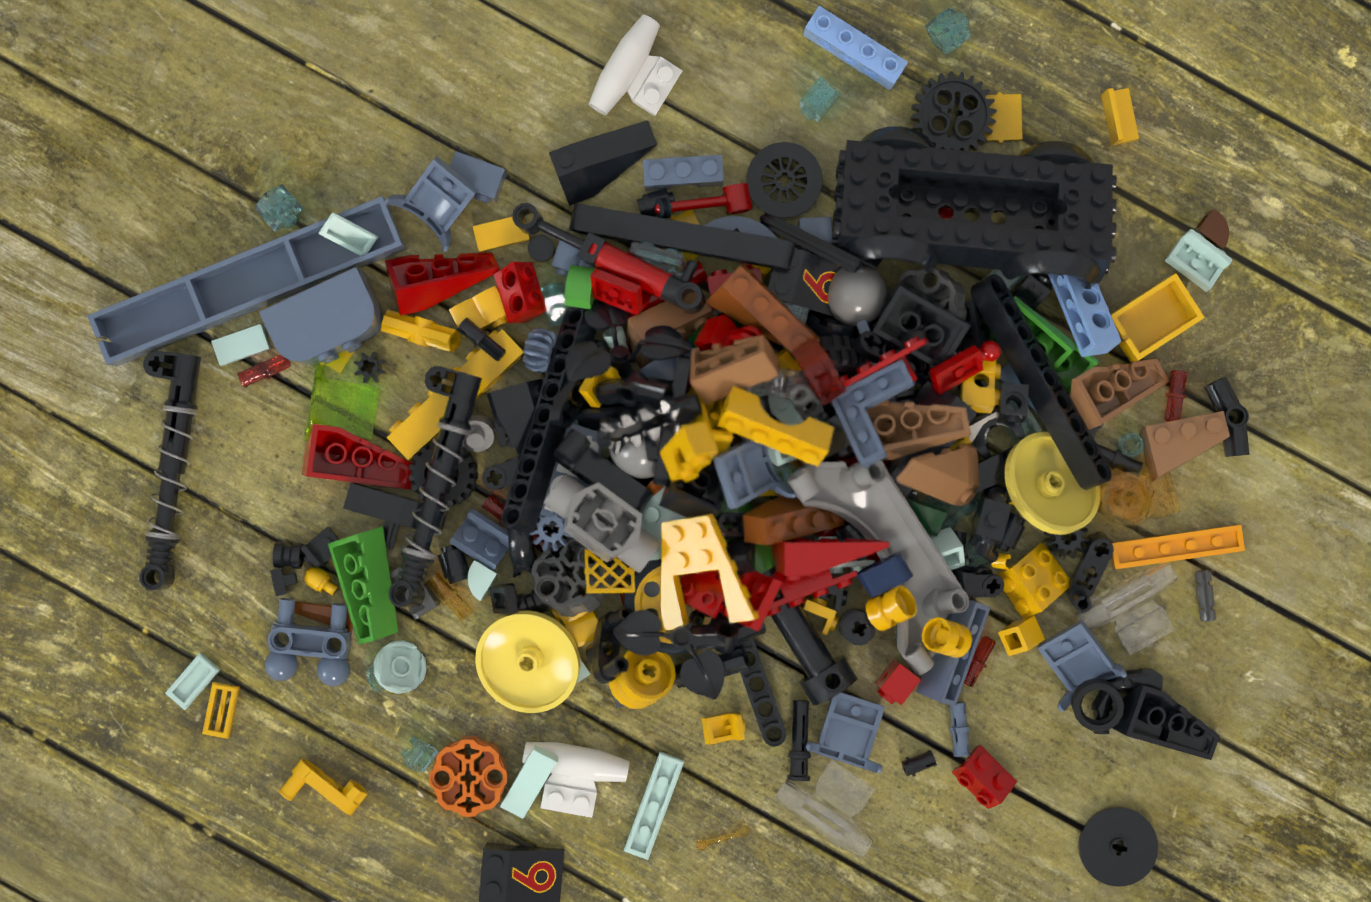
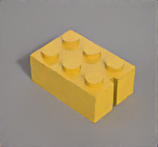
[1110,273,1205,363]

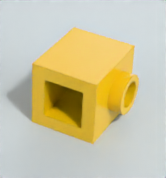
[998,615,1045,656]

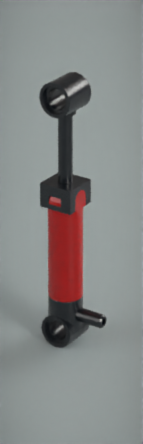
[512,203,705,314]

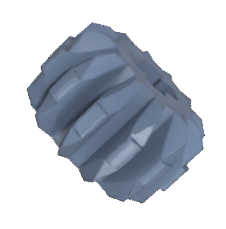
[523,328,558,373]
[530,511,572,551]

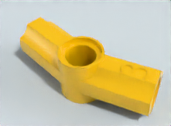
[381,310,461,353]

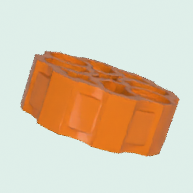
[429,736,509,817]

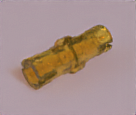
[426,572,474,622]

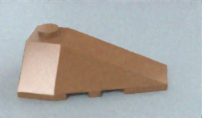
[1070,359,1170,430]
[867,400,971,462]
[896,443,980,506]

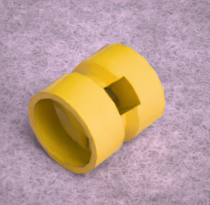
[866,585,917,631]
[922,617,972,658]

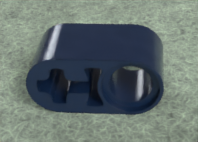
[857,552,913,598]

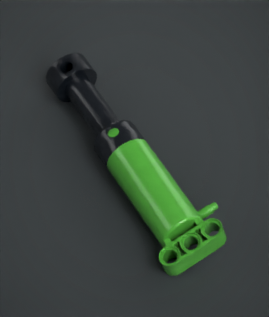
[667,475,858,706]

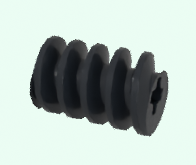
[839,608,876,646]

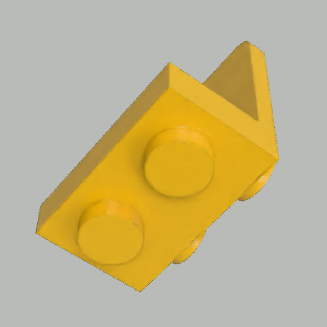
[996,543,1070,618]

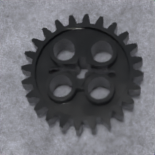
[910,71,997,151]

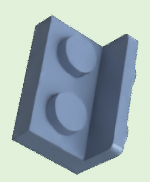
[449,509,509,571]

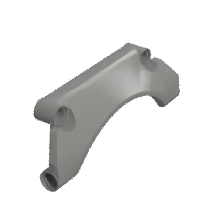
[787,460,969,676]

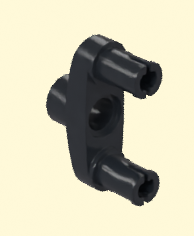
[585,606,633,684]

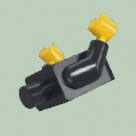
[968,487,1014,570]

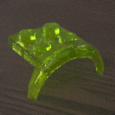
[303,365,380,442]

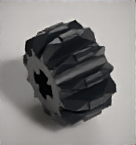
[1043,528,1089,559]

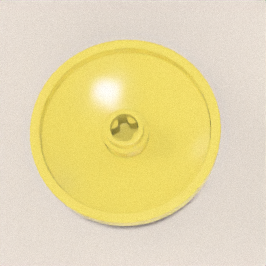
[1004,432,1101,535]
[475,610,581,713]

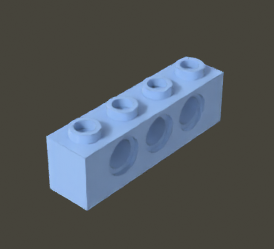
[803,6,908,91]
[1048,274,1121,357]

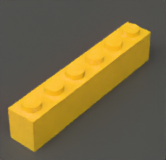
[387,329,524,461]

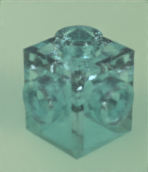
[925,7,972,55]
[255,184,303,232]

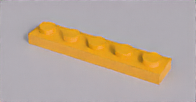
[1111,524,1245,569]

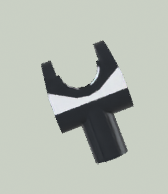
[957,380,1026,460]

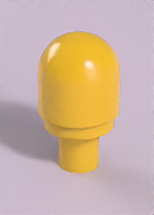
[304,567,339,596]

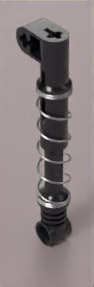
[139,351,201,590]
[389,366,482,608]

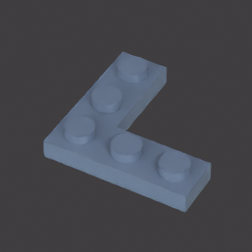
[829,359,915,468]

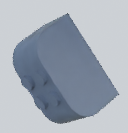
[259,267,383,365]

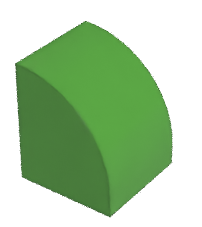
[565,265,596,309]

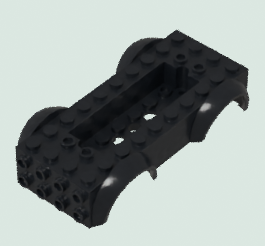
[831,126,1117,289]

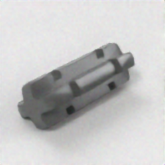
[1195,570,1216,622]

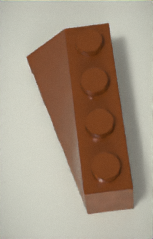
[705,263,820,361]
[743,494,844,545]

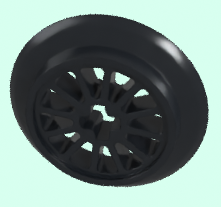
[746,142,822,218]

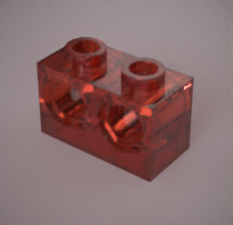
[792,338,847,405]

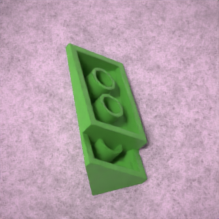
[990,296,1099,394]

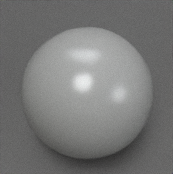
[828,264,888,327]
[609,418,663,479]

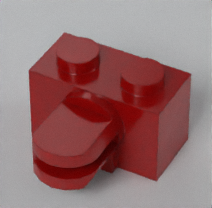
[694,315,763,351]

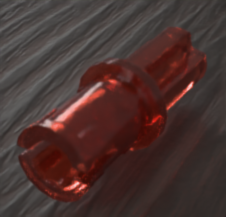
[238,354,291,388]
[1164,370,1188,422]
[964,636,996,688]

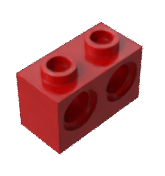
[494,261,547,323]

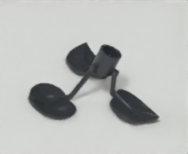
[565,299,690,383]
[613,599,726,700]

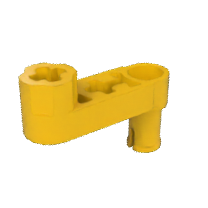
[278,758,368,815]

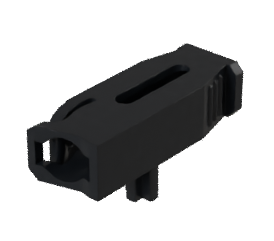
[343,482,449,549]

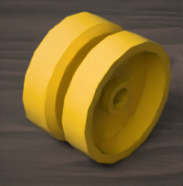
[608,650,675,709]

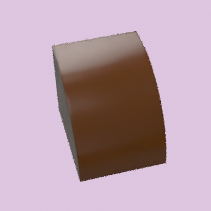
[1194,209,1229,250]

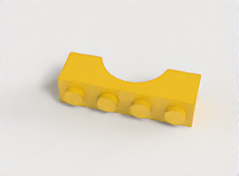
[717,386,834,467]

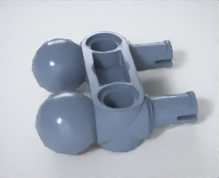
[264,598,352,687]

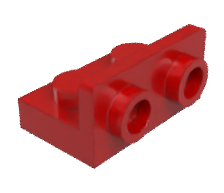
[590,269,651,316]
[723,570,782,631]

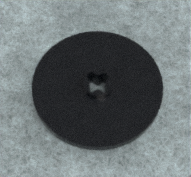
[1078,807,1158,887]

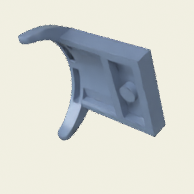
[384,156,479,252]
[713,439,797,508]
[1037,620,1127,712]
[806,692,885,773]

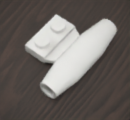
[589,15,683,116]
[522,742,630,818]

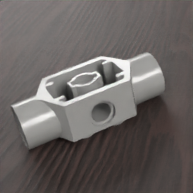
[543,473,661,573]

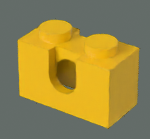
[960,361,1001,413]
[660,422,718,481]

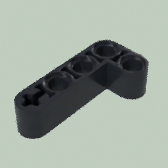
[553,429,653,513]

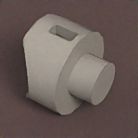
[463,415,496,452]

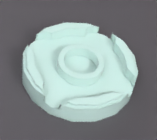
[373,640,427,694]

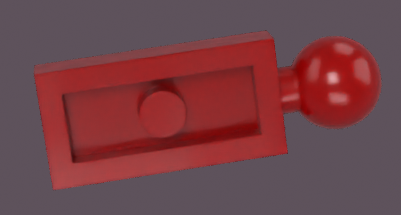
[930,341,1001,395]

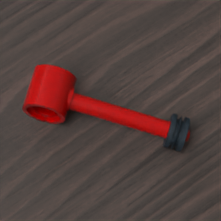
[655,183,753,219]

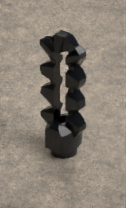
[597,393,703,455]

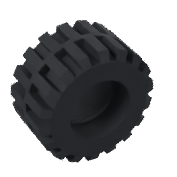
[798,335,866,389]
[409,442,479,507]

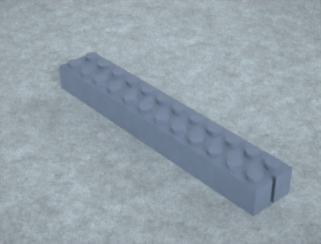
[87,196,407,367]

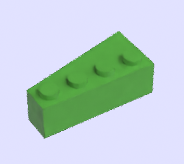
[328,527,398,644]

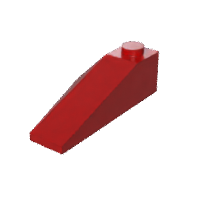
[385,253,499,316]
[301,424,413,490]
[770,537,889,580]

